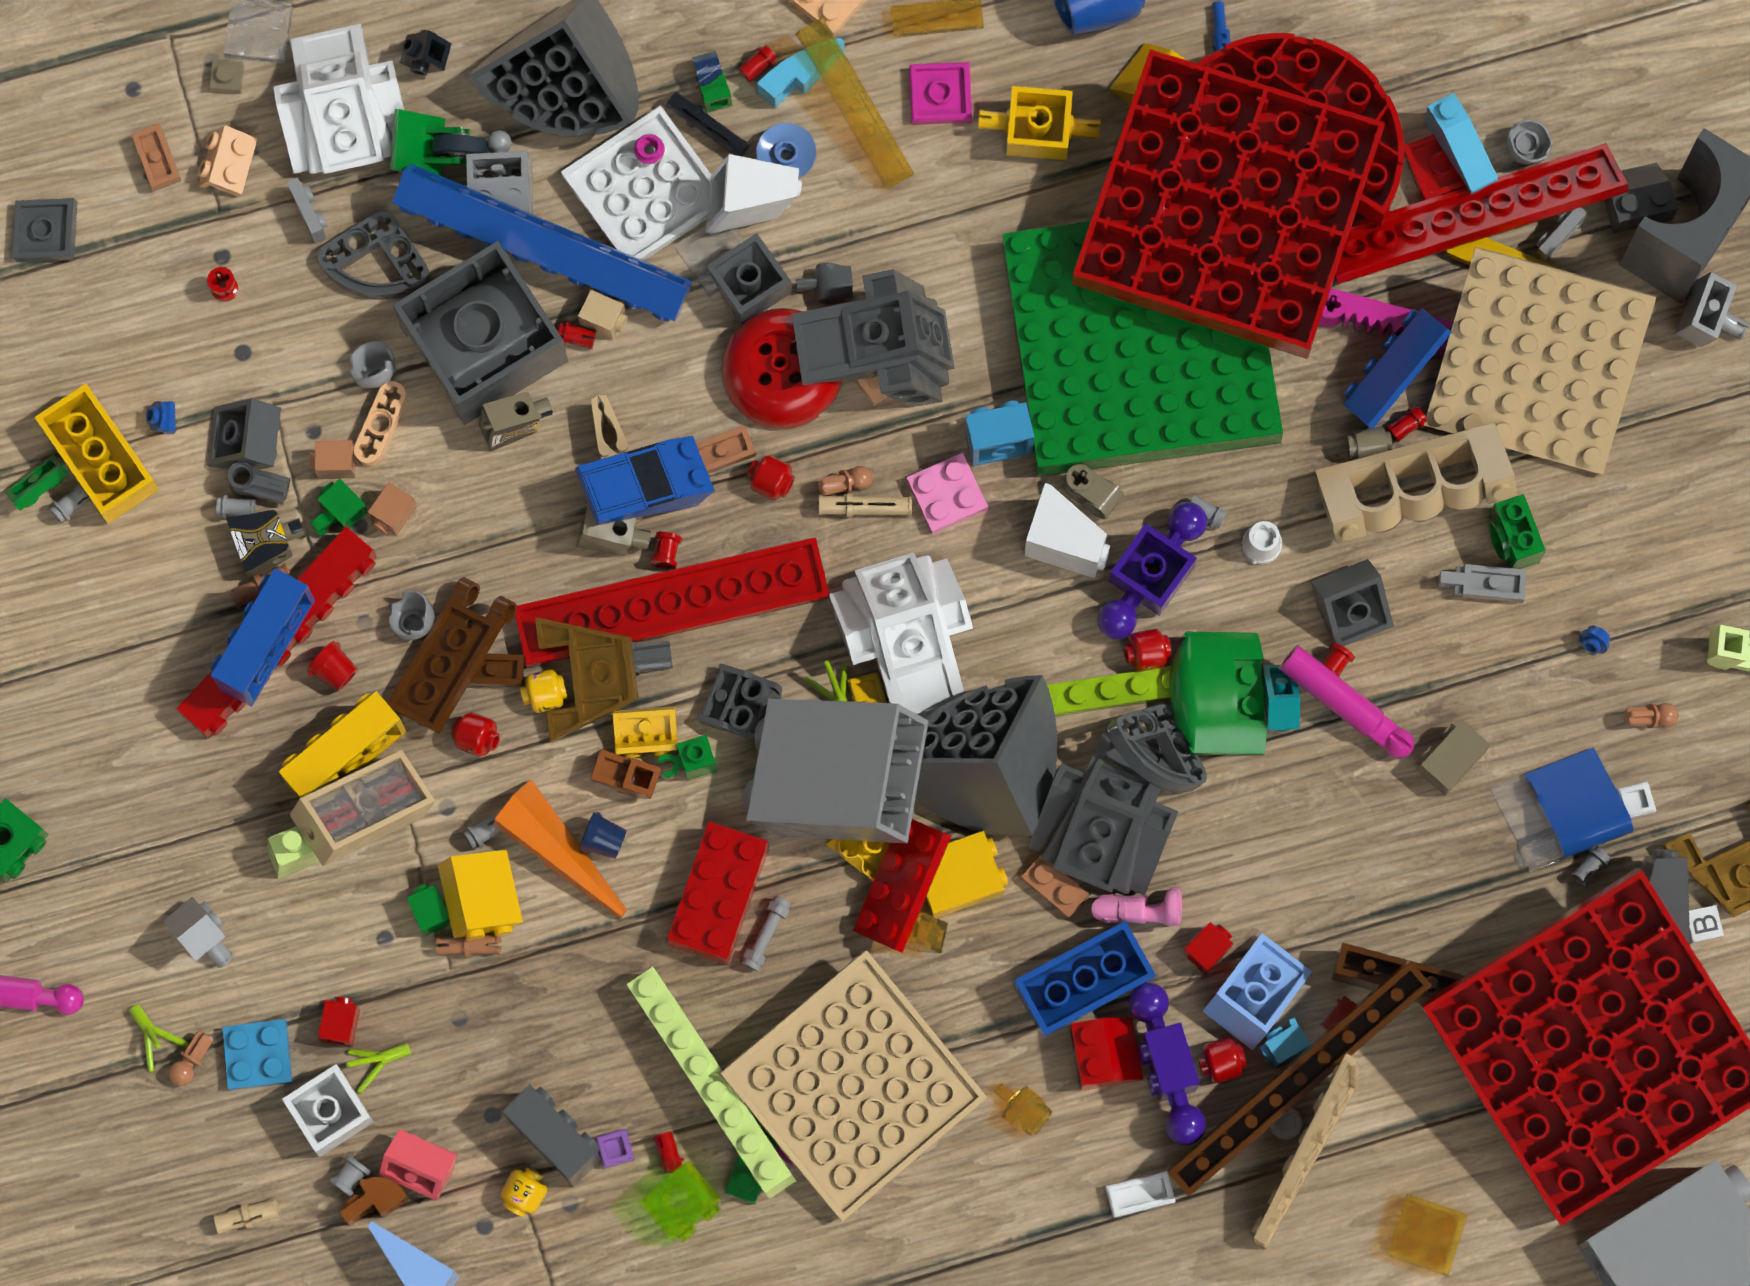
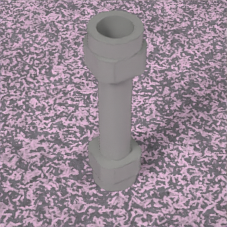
[741,896,791,972]

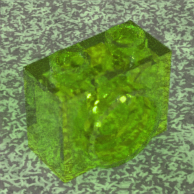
[639,1160,723,1244]

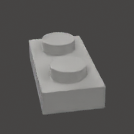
[287,177,328,244]
[1535,207,1587,262]

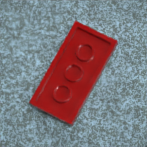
[853,819,951,953]

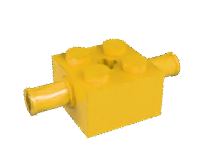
[978,86,1101,160]

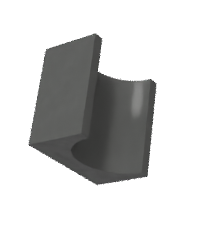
[1619,128,1750,304]
[393,241,568,425]

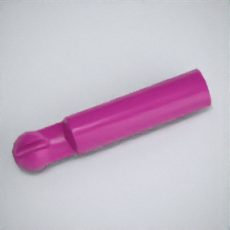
[1279,645,1414,759]
[0,975,84,1015]

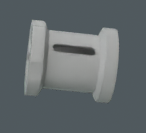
[329,1155,371,1197]

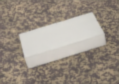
[1105,1171,1176,1219]

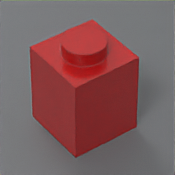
[1183,922,1233,975]
[318,997,360,1047]

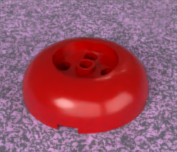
[722,308,843,429]

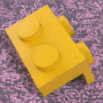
[613,706,678,758]

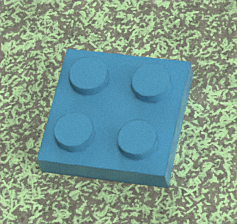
[223,1019,293,1091]

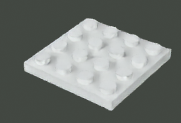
[561,106,712,261]

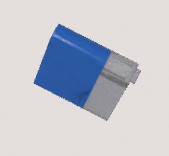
[1490,747,1634,873]

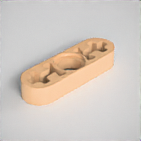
[354,381,407,467]

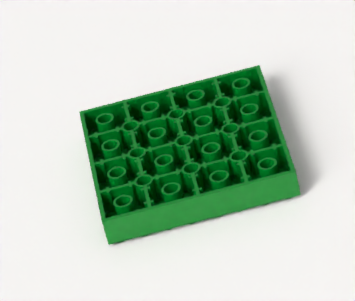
[1002,221,1283,477]

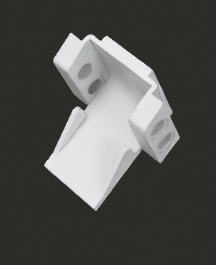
[273,24,404,174]
[829,552,973,718]

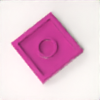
[909,62,972,125]

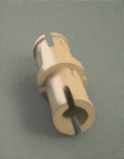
[213,1197,281,1235]

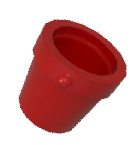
[307,641,358,692]

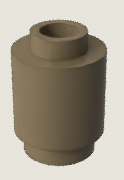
[1345,426,1392,459]

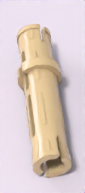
[819,493,912,518]

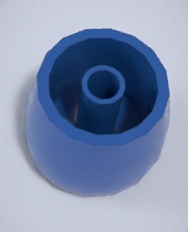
[1053,0,1145,35]

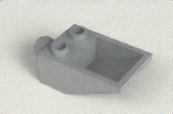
[466,130,534,252]

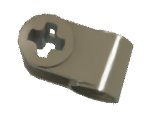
[1063,464,1124,520]

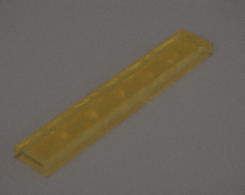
[795,17,914,191]

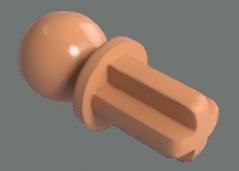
[818,466,873,495]
[1623,703,1679,728]
[169,1031,213,1086]

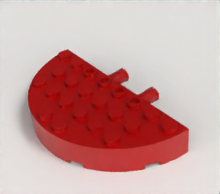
[1197,33,1404,227]

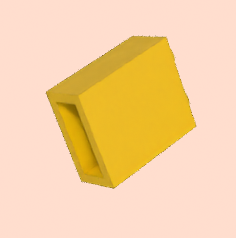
[926,831,1009,920]
[438,850,523,941]

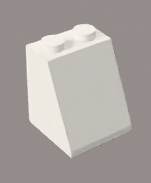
[706,154,802,234]
[1024,483,1110,578]

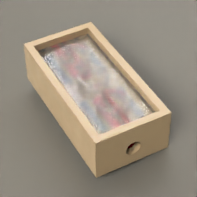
[289,750,435,866]

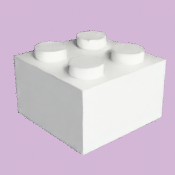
[282,1064,374,1157]

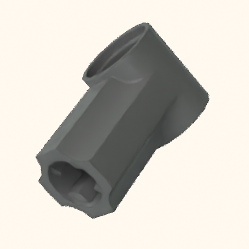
[227,462,291,505]
[632,641,673,677]

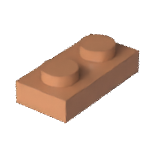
[131,123,182,191]
[696,425,756,474]
[1021,854,1089,920]

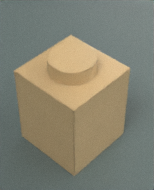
[578,290,628,340]

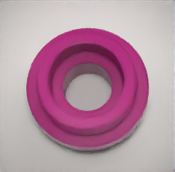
[634,134,665,164]

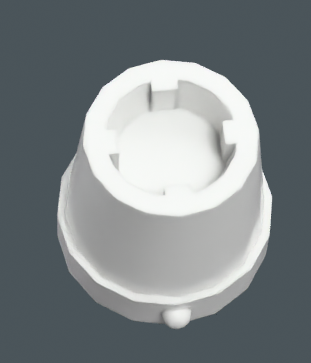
[1242,521,1282,565]

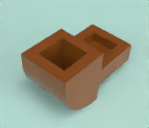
[590,749,662,799]
[340,1177,410,1226]

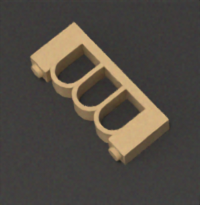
[1315,423,1518,544]

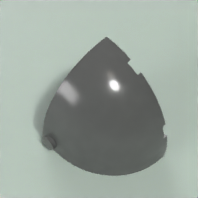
[468,0,639,137]
[915,675,1057,836]

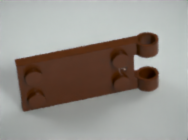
[387,577,517,734]

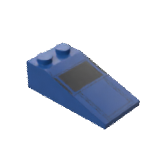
[575,436,715,525]

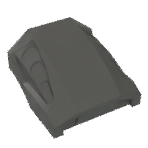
[696,663,782,742]

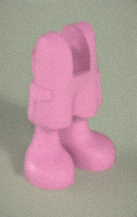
[1091,887,1182,926]

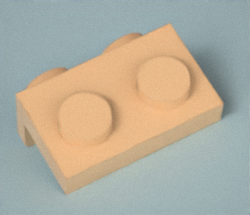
[198,125,258,196]

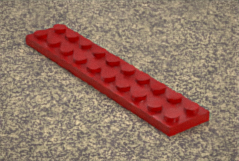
[1335,143,1628,284]
[515,537,830,668]

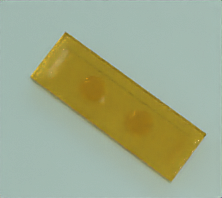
[891,0,984,38]

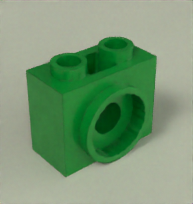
[1488,494,1546,569]
[0,798,49,882]

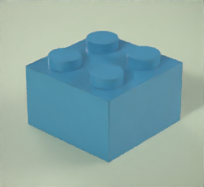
[965,401,1034,467]

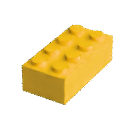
[34,383,159,524]
[278,691,407,799]

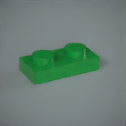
[4,454,69,511]

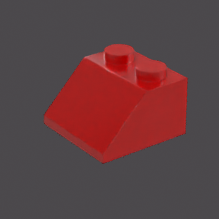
[1070,1017,1144,1091]

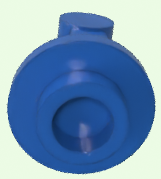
[146,401,176,434]

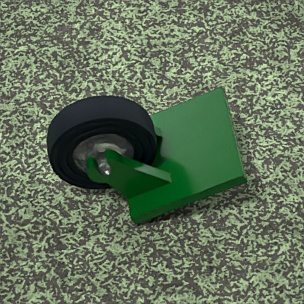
[390,109,488,176]

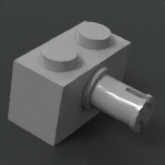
[1675,272,1749,347]
[163,897,233,968]

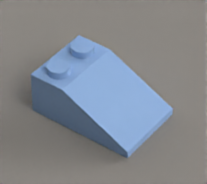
[1202,933,1312,1050]
[368,1221,460,1286]

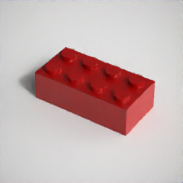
[667,821,769,965]

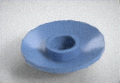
[756,123,816,179]

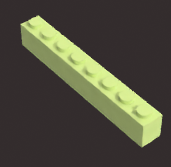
[627,967,796,1199]

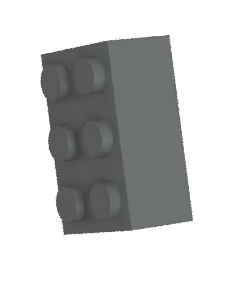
[502,1084,601,1187]

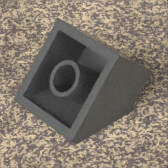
[1604,162,1678,233]
[706,233,792,325]
[207,398,281,470]
[1311,559,1394,646]

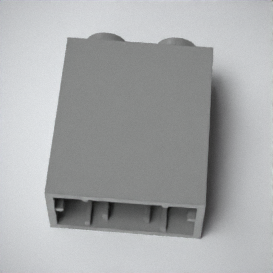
[743,699,929,843]
[1577,1159,1750,1286]

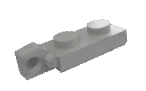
[1438,564,1526,603]

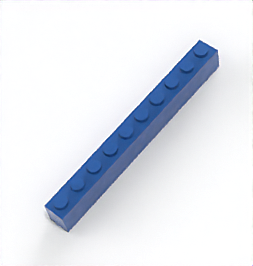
[392,164,693,321]

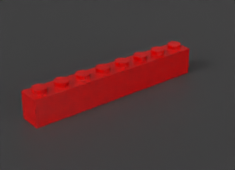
[176,526,377,739]

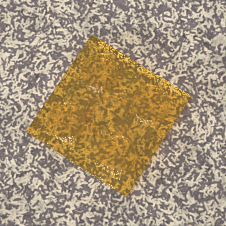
[1386,1193,1468,1276]

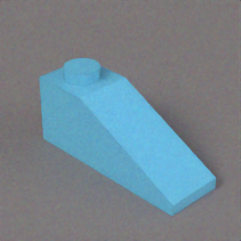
[1425,93,1498,194]

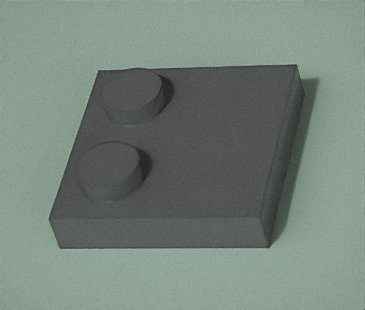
[12,198,78,262]

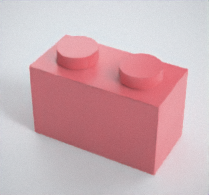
[379,1129,457,1201]

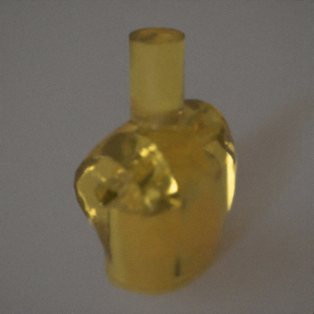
[994,1083,1052,1136]

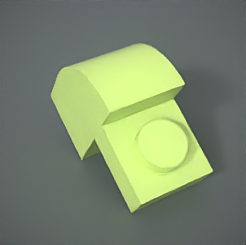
[1707,625,1750,672]

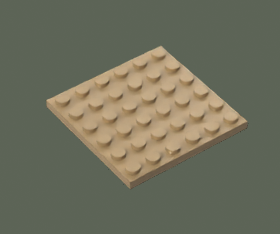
[1424,247,1656,475]
[719,950,987,1222]

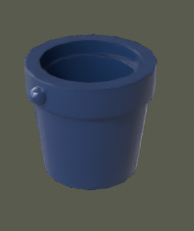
[579,812,627,859]

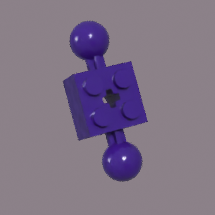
[1097,502,1208,640]
[1128,982,1206,1145]

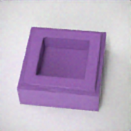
[596,1129,635,1169]

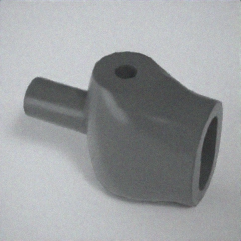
[796,262,853,305]

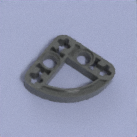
[318,211,430,300]
[1107,704,1207,792]

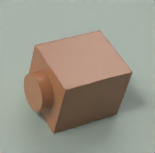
[309,440,356,479]
[368,482,417,536]

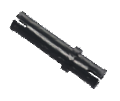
[666,92,750,157]

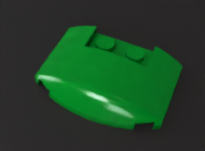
[1170,631,1267,755]

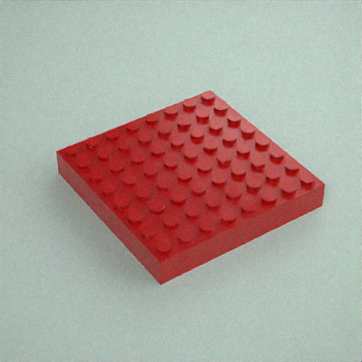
[1072,49,1385,359]
[1420,868,1750,1226]

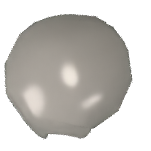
[1506,119,1553,166]
[349,341,396,389]
[388,590,435,640]

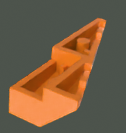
[494,780,627,919]

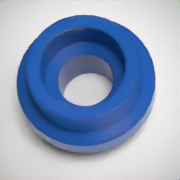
[1579,625,1610,654]

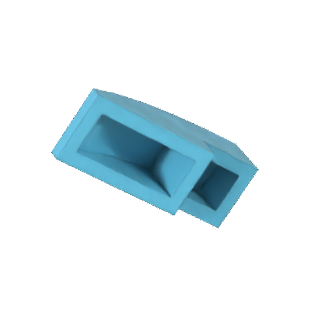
[757,38,845,109]

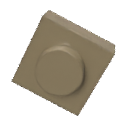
[209,60,244,94]

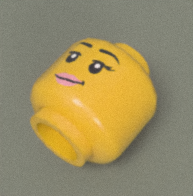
[520,670,568,713]
[500,1167,548,1217]

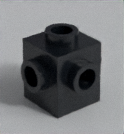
[399,30,452,76]

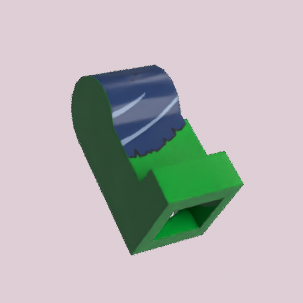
[692,51,732,113]

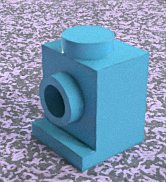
[1258,1018,1311,1068]

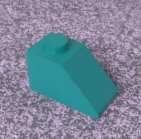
[1263,665,1300,731]

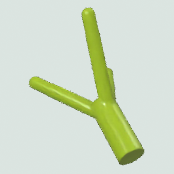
[804,660,848,702]
[129,1004,189,1072]
[346,1043,411,1094]

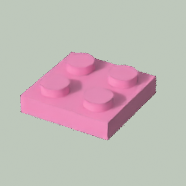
[906,453,988,534]

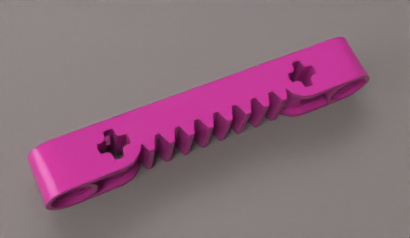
[1319,288,1453,358]

